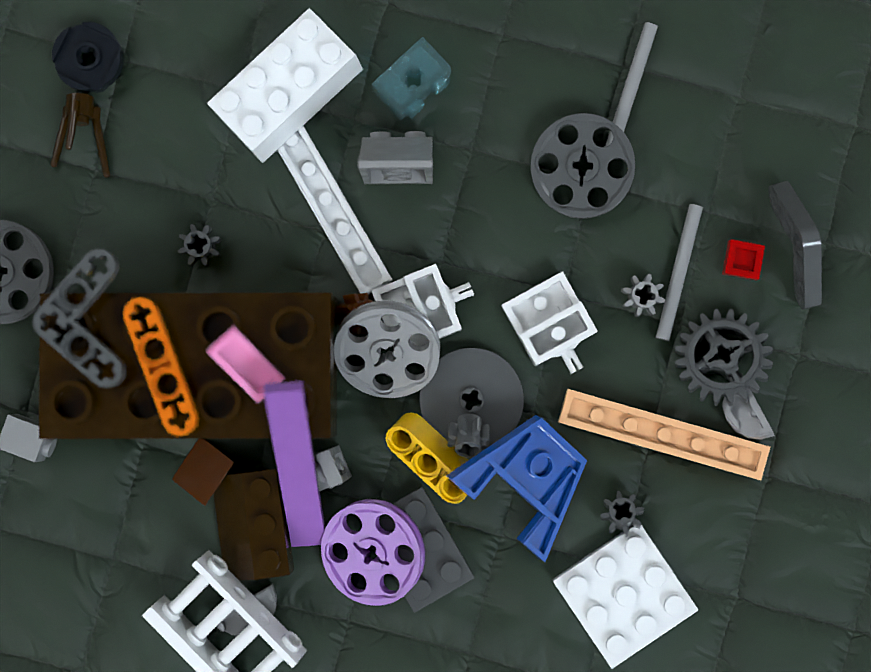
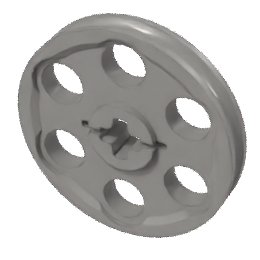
[334,301,440,398]

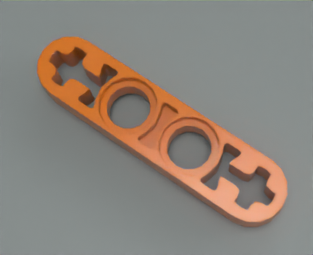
[123,297,199,436]

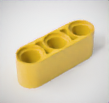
[386,412,468,504]

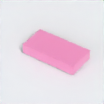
[206,324,285,403]

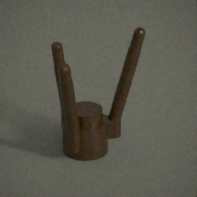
[51,93,110,178]

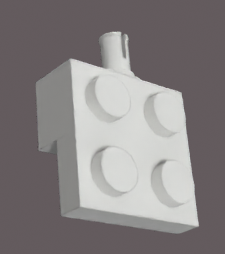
[372,264,474,347]
[501,271,598,374]

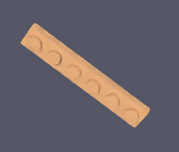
[558,389,770,480]

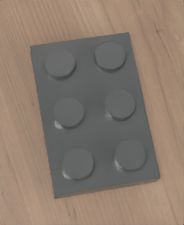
[379,486,475,613]

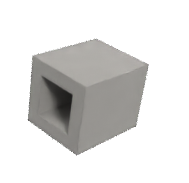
[0,414,57,462]

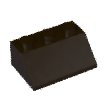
[214,467,294,580]

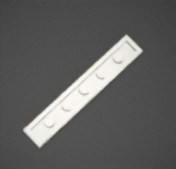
[277,126,393,295]

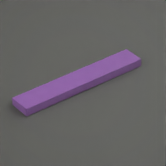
[264,381,325,547]

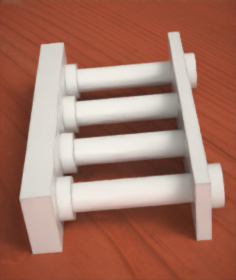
[142,550,307,672]

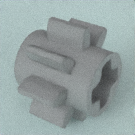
[621,274,665,317]

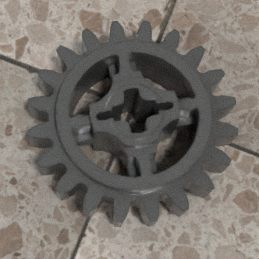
[675,309,773,406]

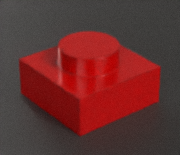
[722,239,765,281]

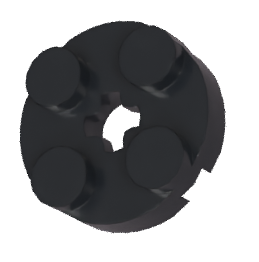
[52,22,124,93]

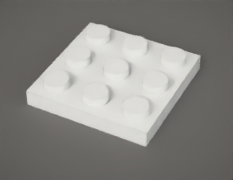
[552,525,698,669]

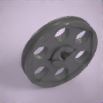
[531,113,635,219]
[0,220,54,324]

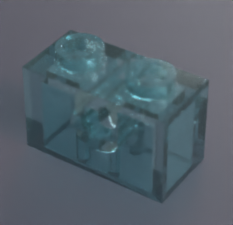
[372,37,451,120]

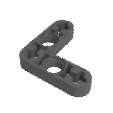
[768,181,822,310]
[33,249,127,387]

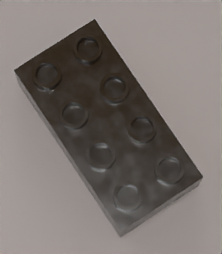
[39,292,337,439]

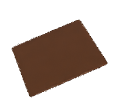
[172,439,234,506]

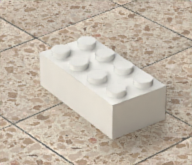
[207,8,363,163]

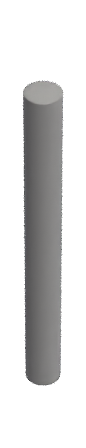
[605,22,658,147]
[656,204,703,341]

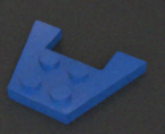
[446,415,587,562]

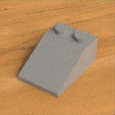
[358,131,433,184]

